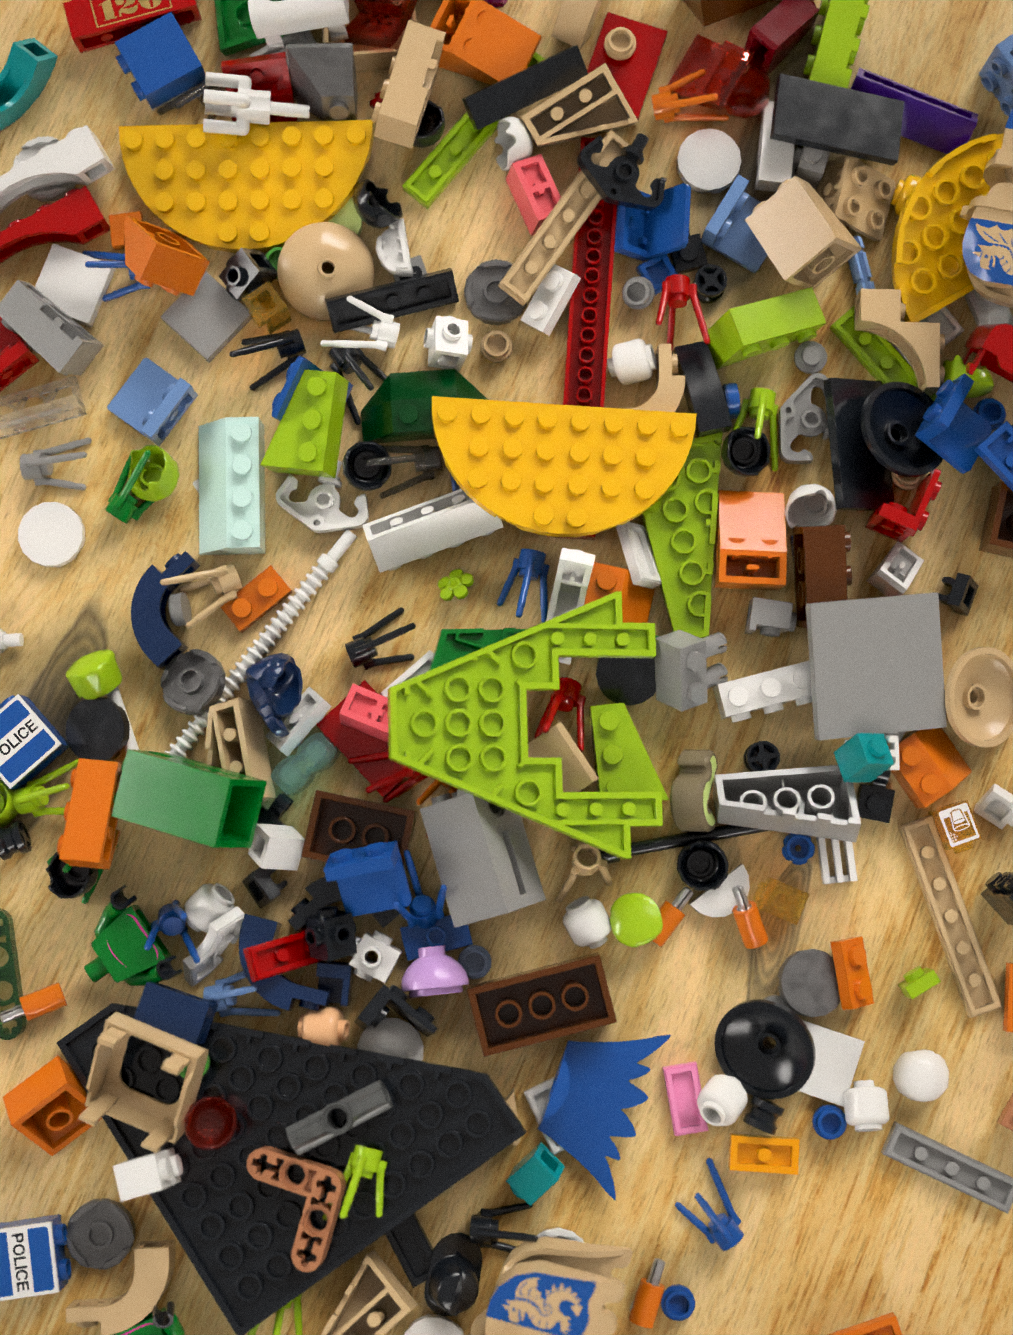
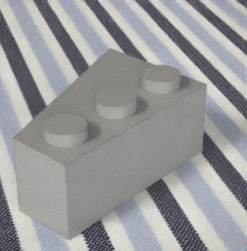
[0,280,104,376]

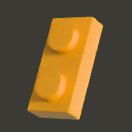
[728,1133,800,1175]

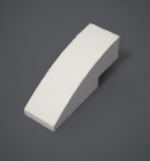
[755,100,794,192]

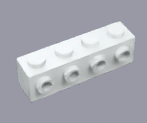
[362,489,504,573]
[713,661,812,723]

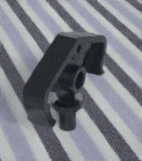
[577,133,666,211]

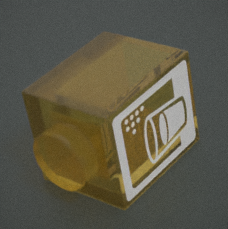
[928,800,982,854]

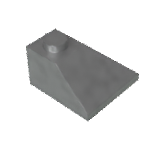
[287,43,358,121]

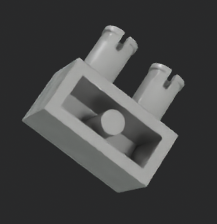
[655,630,728,712]

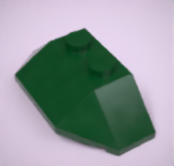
[361,369,488,443]

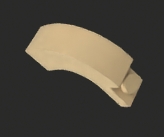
[551,0,602,49]
[629,344,685,412]
[66,1240,176,1335]

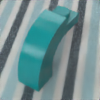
[0,38,58,131]

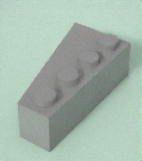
[712,765,861,842]

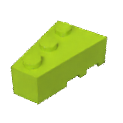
[260,369,349,478]

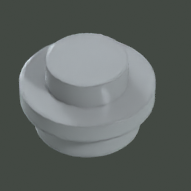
[622,276,655,310]
[794,341,827,374]

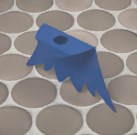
[537,1035,671,1200]

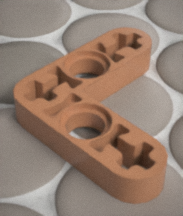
[247,1146,346,1272]

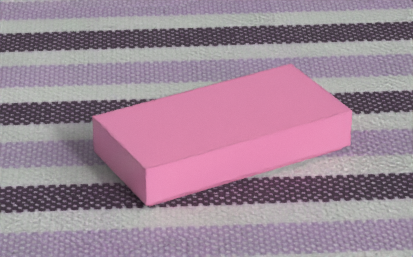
[662,1061,708,1136]

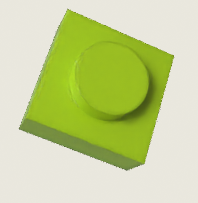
[898,966,941,999]

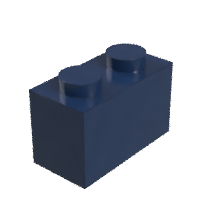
[133,982,219,1044]

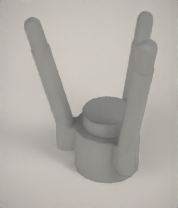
[20,438,92,490]

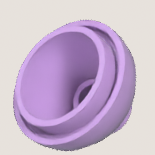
[401,945,469,998]

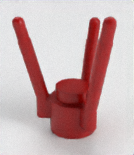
[656,274,710,350]
[534,677,586,752]
[348,751,427,803]

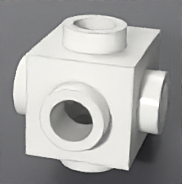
[424,316,473,371]
[349,930,403,983]

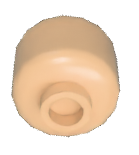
[297,1006,350,1046]

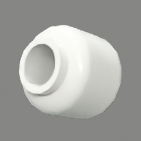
[607,339,657,385]
[184,883,235,933]
[563,896,612,949]
[697,1074,748,1126]
[843,1080,890,1132]

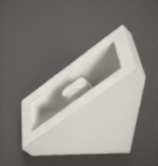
[867,541,924,596]

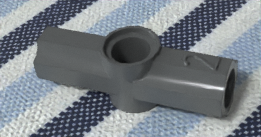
[286,1079,393,1156]

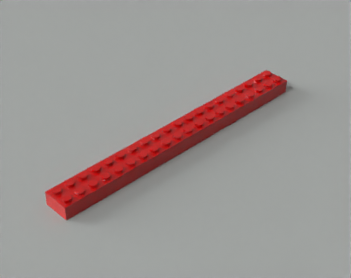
[554,137,617,540]

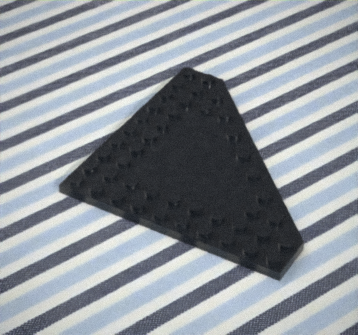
[56,1003,527,1335]

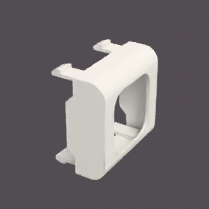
[248,0,350,52]

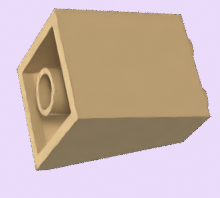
[745,176,862,289]
[521,722,599,825]

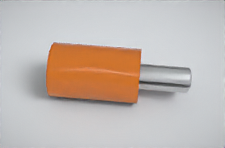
[732,885,768,949]
[653,887,693,948]
[0,982,67,1023]
[628,1258,665,1329]

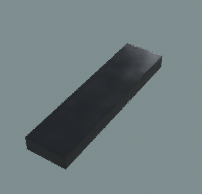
[462,45,588,130]
[325,268,459,333]

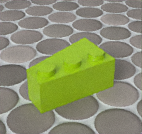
[708,287,826,370]
[589,703,669,801]

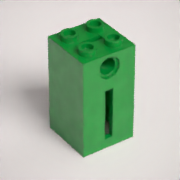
[111,749,267,848]

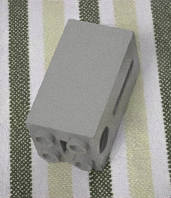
[420,789,546,928]

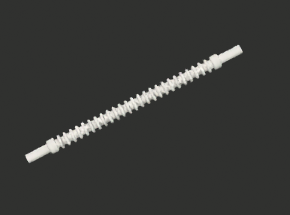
[164,529,357,758]

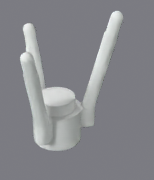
[320,296,400,351]

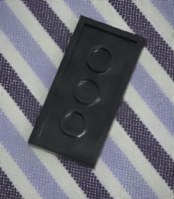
[770,73,904,166]
[824,378,895,511]

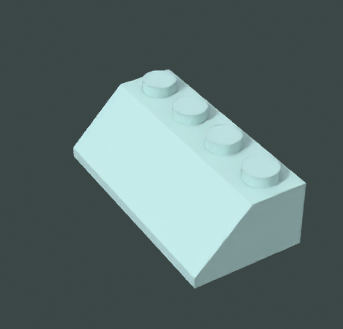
[199,417,265,555]

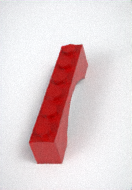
[0,186,110,264]

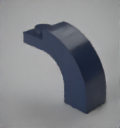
[131,551,200,670]
[239,914,332,1011]

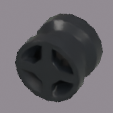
[693,264,727,304]
[744,741,780,772]
[0,820,32,860]
[743,1095,785,1135]

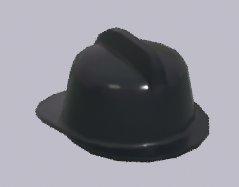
[424,1233,482,1316]

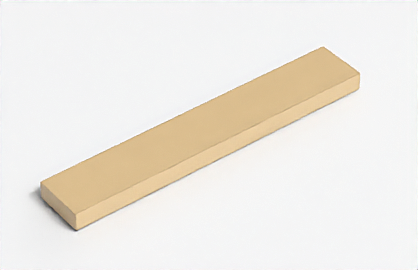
[497,129,630,306]
[898,815,1002,1018]

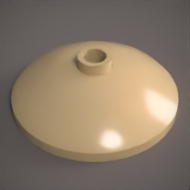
[277,222,374,321]
[945,647,1013,748]

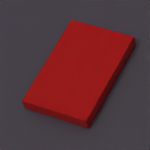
[587,12,668,120]
[316,680,406,798]

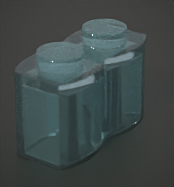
[270,732,340,796]

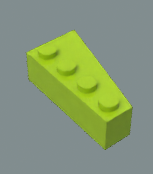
[803,0,870,88]

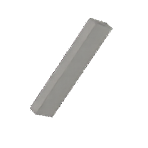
[881,1121,1013,1214]

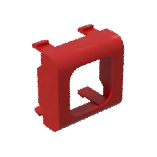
[962,324,1013,383]

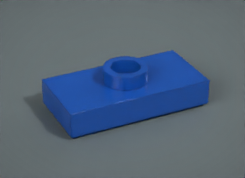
[400,915,473,961]

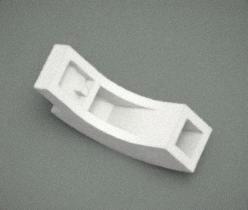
[546,548,595,665]

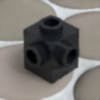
[219,248,278,302]
[305,906,357,962]

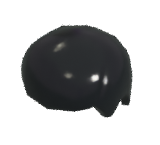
[413,100,445,148]
[353,179,402,229]
[721,427,770,477]
[343,441,392,491]
[677,840,729,891]
[46,852,98,899]

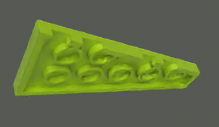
[642,432,723,638]

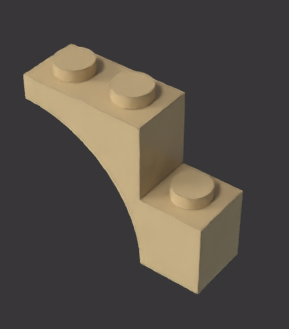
[854,288,945,396]

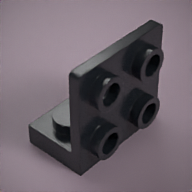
[354,985,438,1037]

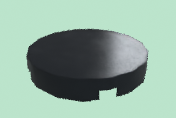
[596,657,656,706]
[66,698,130,761]

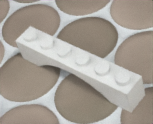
[0,125,115,214]

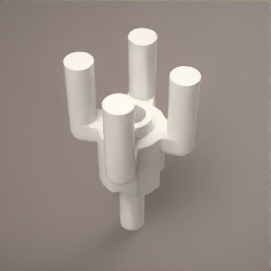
[203,72,310,136]

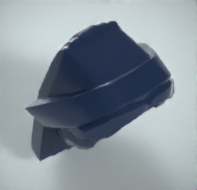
[246,653,303,737]

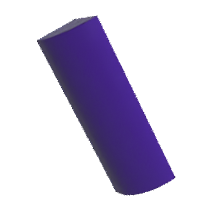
[850,67,978,154]

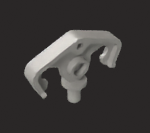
[778,373,829,464]

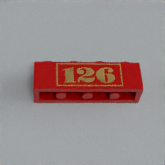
[63,0,202,53]

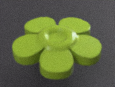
[438,569,474,601]

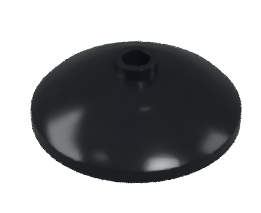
[861,382,943,477]
[715,999,816,1099]

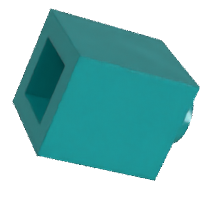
[834,733,894,782]
[506,1142,565,1206]

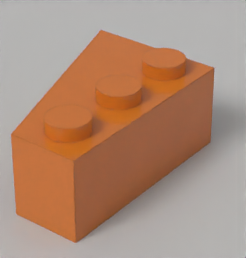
[57,758,122,870]

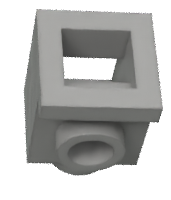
[791,146,830,189]
[745,597,797,637]

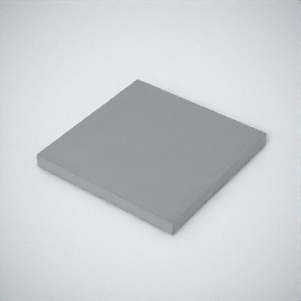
[806,592,947,740]

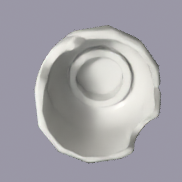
[494,116,533,171]
[785,484,837,528]
[893,1049,949,1102]

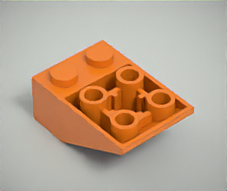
[430,0,542,85]
[714,490,787,591]

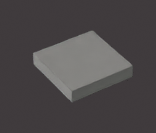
[160,271,253,363]

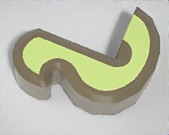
[670,750,718,832]

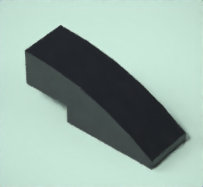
[674,341,732,438]

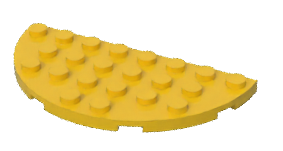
[119,120,375,253]
[891,133,1004,322]
[431,396,697,537]

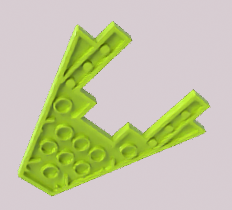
[387,591,663,859]

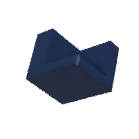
[316,960,354,1007]

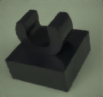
[938,573,979,616]
[242,868,288,909]

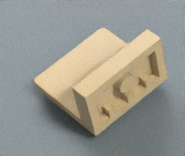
[817,156,896,242]

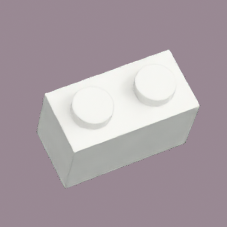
[113,1147,183,1202]

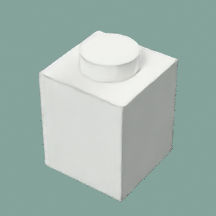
[248,823,305,871]

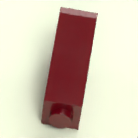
[741,0,820,79]

